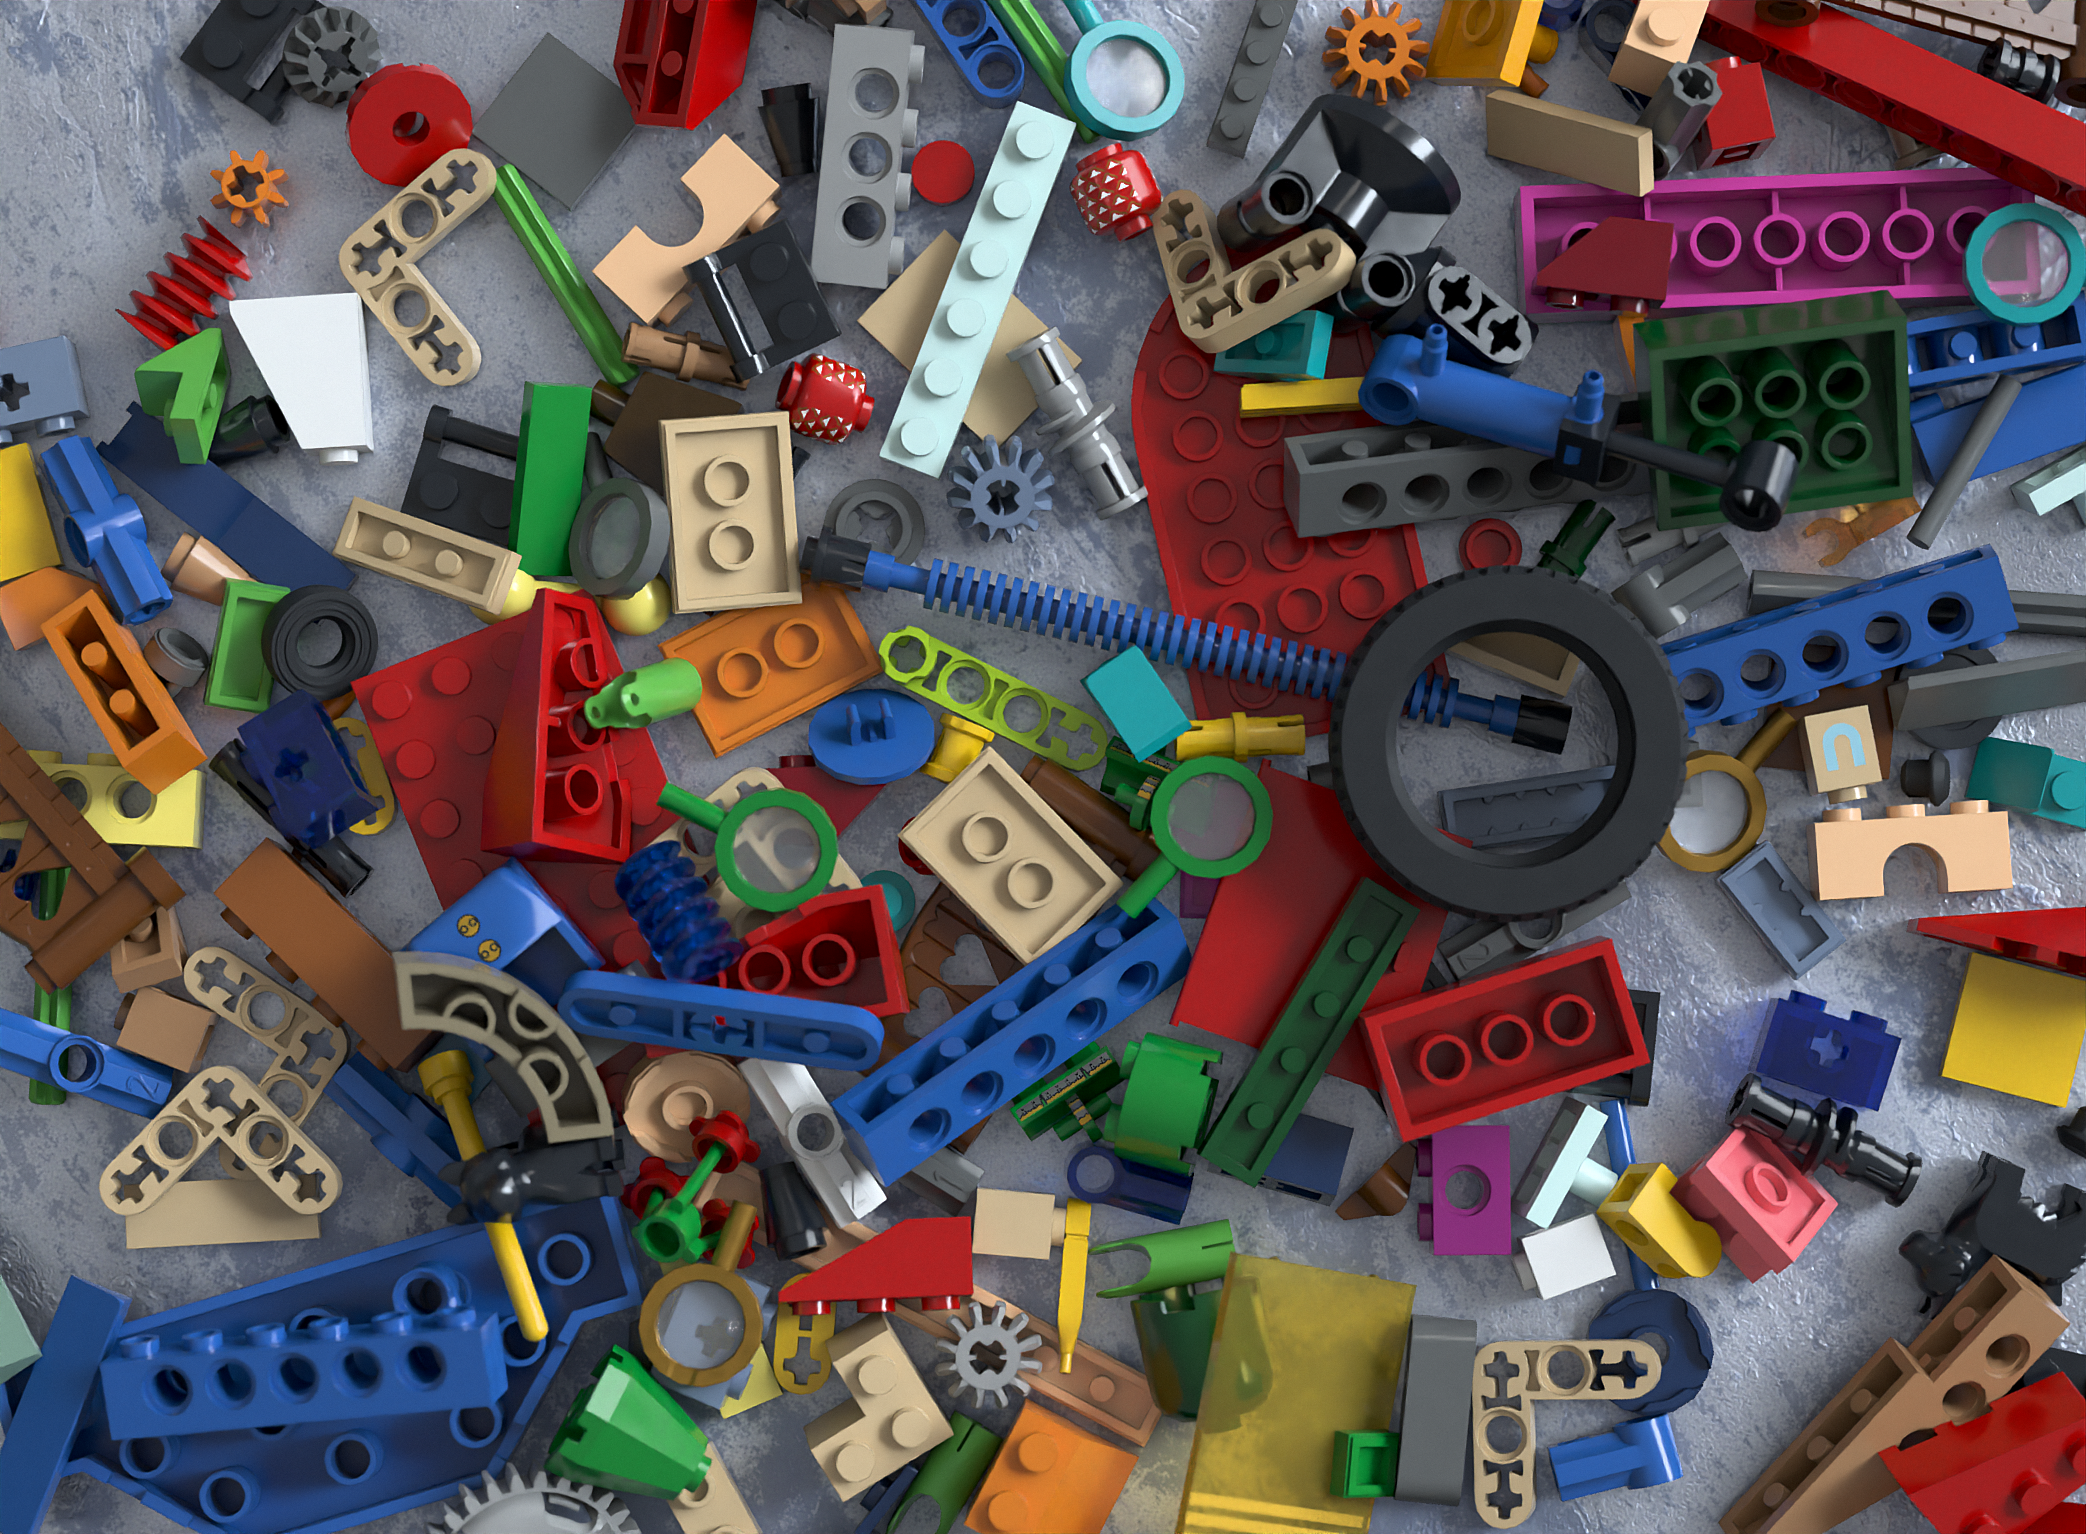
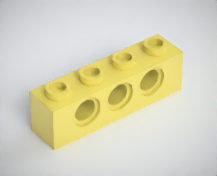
[0,750,207,849]

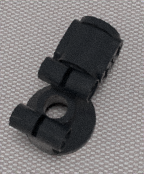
[1217,94,1539,378]

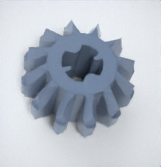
[946,434,1055,544]

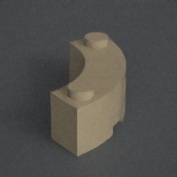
[392,951,614,1143]

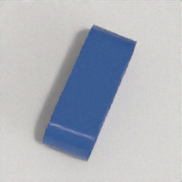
[908,0,1025,109]

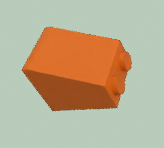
[964,1397,1139,1534]

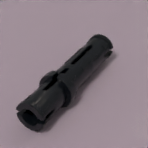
[208,738,374,899]

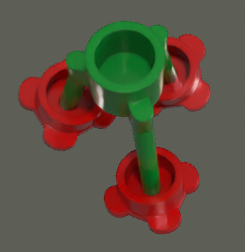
[621,1110,761,1269]

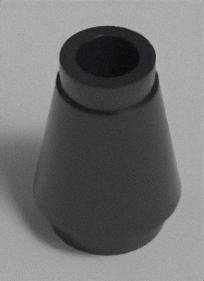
[757,82,820,178]
[207,395,290,467]
[758,1161,829,1261]

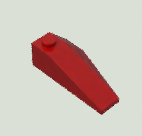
[480,587,632,865]
[645,884,910,1058]
[1906,906,2086,978]

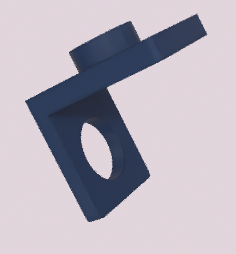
[854,1461,920,1534]

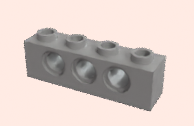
[811,22,925,289]

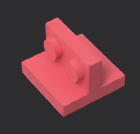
[1669,1125,1838,1284]

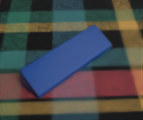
[1910,361,2086,488]
[0,1275,133,1534]

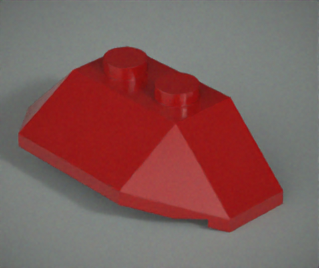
[613,0,758,131]

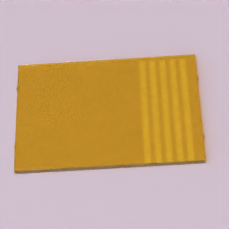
[1174,1252,1417,1534]

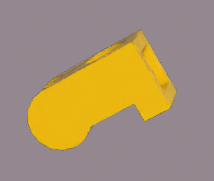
[1595,1162,1722,1279]

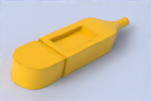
[1057,1197,1091,1374]

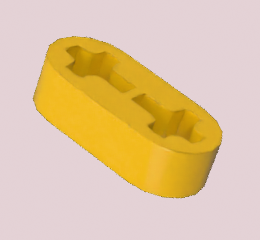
[318,717,399,836]
[773,1272,837,1395]

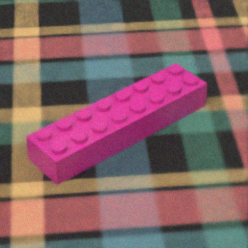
[1513,167,2040,324]

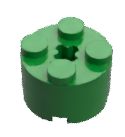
[1103,1032,1223,1177]

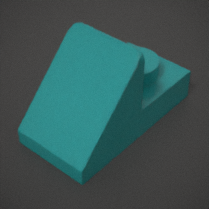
[1213,309,1334,383]
[1079,645,1193,763]
[1964,737,2086,831]

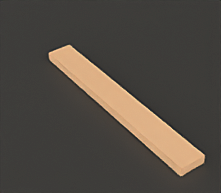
[693,1160,1162,1447]

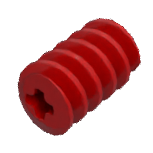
[115,215,254,352]

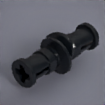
[1725,1072,1923,1208]

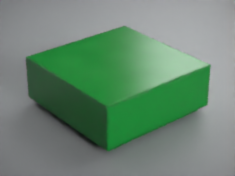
[1329,1429,1399,1498]

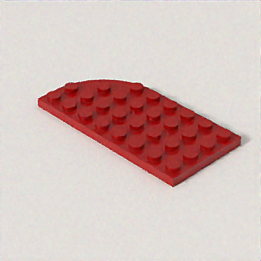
[1131,226,1450,739]

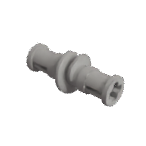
[1006,326,1148,521]

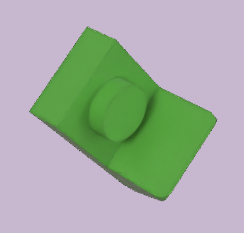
[134,328,232,464]

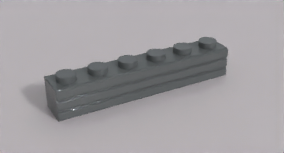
[1206,0,1298,159]

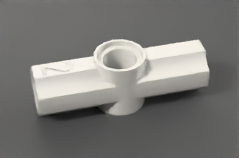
[736,1057,887,1229]

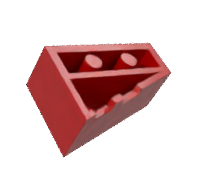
[1877,1371,2086,1534]

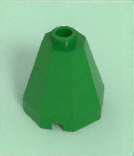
[543,1344,712,1501]

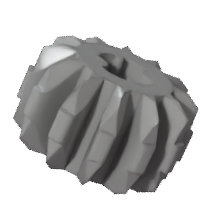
[934,1300,1043,1410]

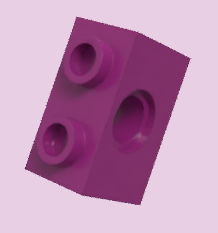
[1416,1125,1511,1256]

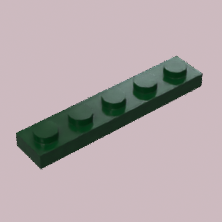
[1196,876,1421,1189]

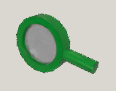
[1116,755,1273,920]
[656,782,839,912]

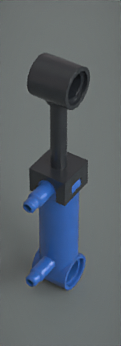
[1358,324,1800,532]

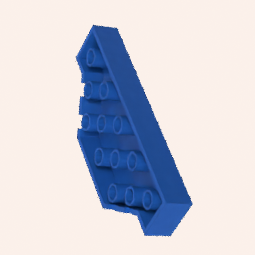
[0,1196,648,1534]

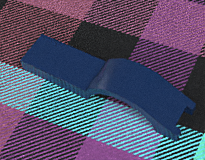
[96,400,359,626]

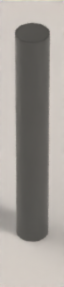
[1906,374,2022,550]

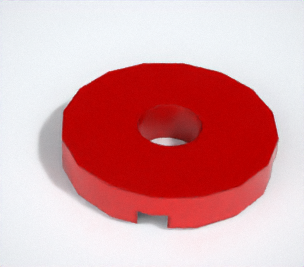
[345,63,473,188]

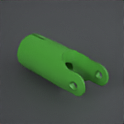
[584,657,702,729]
[1088,1219,1239,1299]
[885,1410,1004,1534]

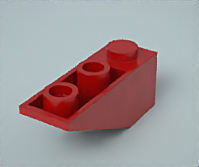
[778,1216,974,1316]

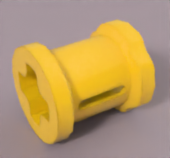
[919,713,995,785]

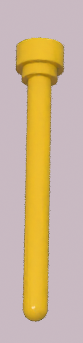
[417,1050,548,1342]

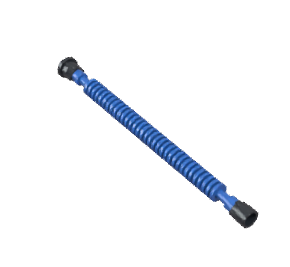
[799,526,1572,755]

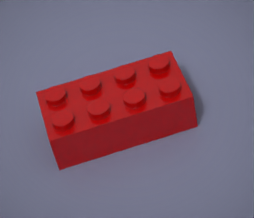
[1356,935,1651,1143]

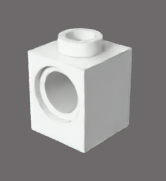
[1511,1212,1616,1301]

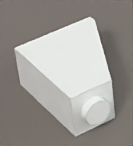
[229,292,374,466]

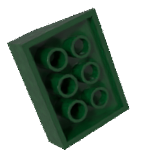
[1633,290,1913,531]

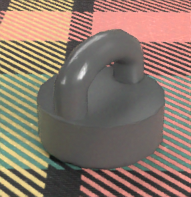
[143,627,210,698]

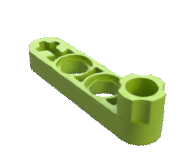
[879,625,1108,772]

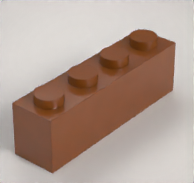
[214,837,447,1073]

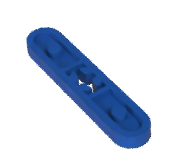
[557,971,884,1071]

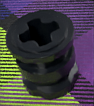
[1977,37,2060,105]

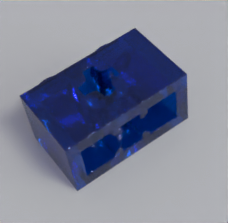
[237,688,379,849]
[1747,990,1902,1112]

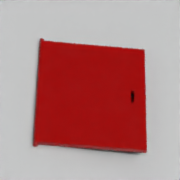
[1169,758,1474,1092]

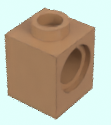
[114,986,221,1073]

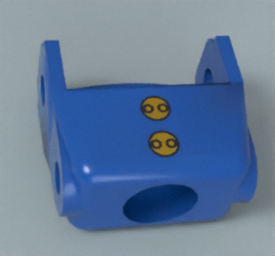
[398,856,606,1063]

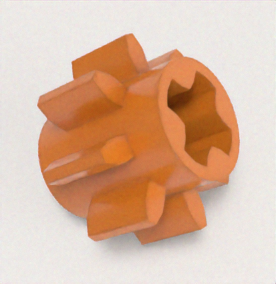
[210,149,289,228]

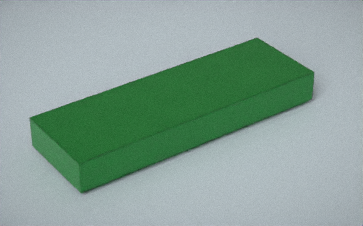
[507,381,592,577]

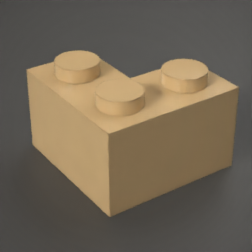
[803,1313,954,1502]

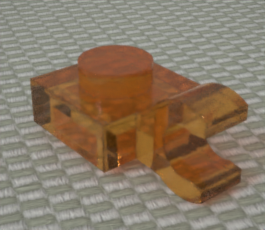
[1802,495,1922,568]

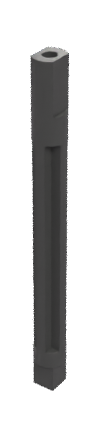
[1747,570,2086,637]

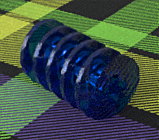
[614,840,744,984]

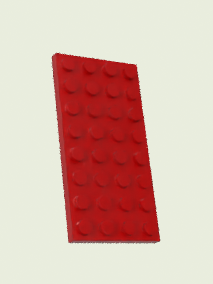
[350,588,746,1129]

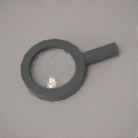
[568,432,670,600]

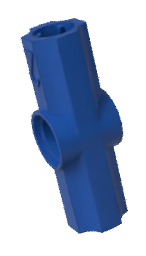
[37,435,174,627]
[0,1008,174,1120]
[322,1051,462,1209]

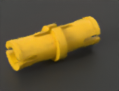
[1173,712,1306,763]

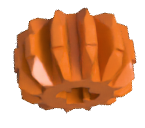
[1321,0,1430,108]

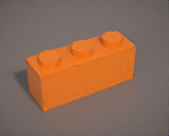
[39,589,208,796]

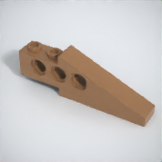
[1718,1254,2071,1534]

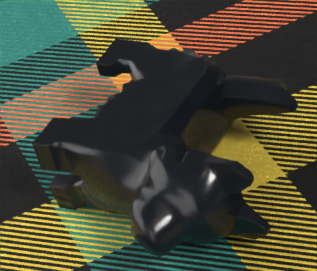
[438,1102,627,1226]
[1898,1151,2086,1320]

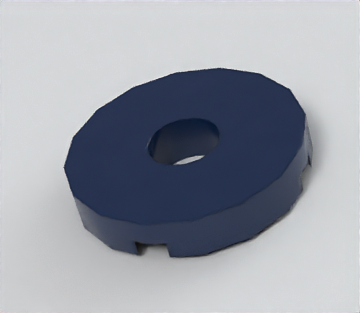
[1586,1288,1714,1416]

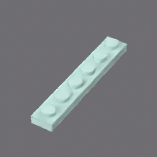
[879,101,1077,481]

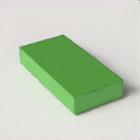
[203,577,291,715]

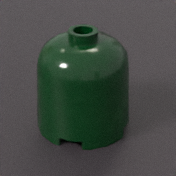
[1130,1275,1270,1433]

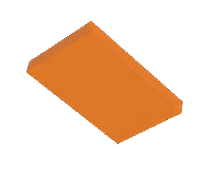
[657,573,884,759]

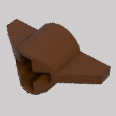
[1335,1141,1417,1220]

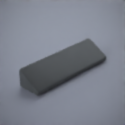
[1887,649,2086,731]

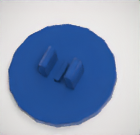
[808,688,935,785]

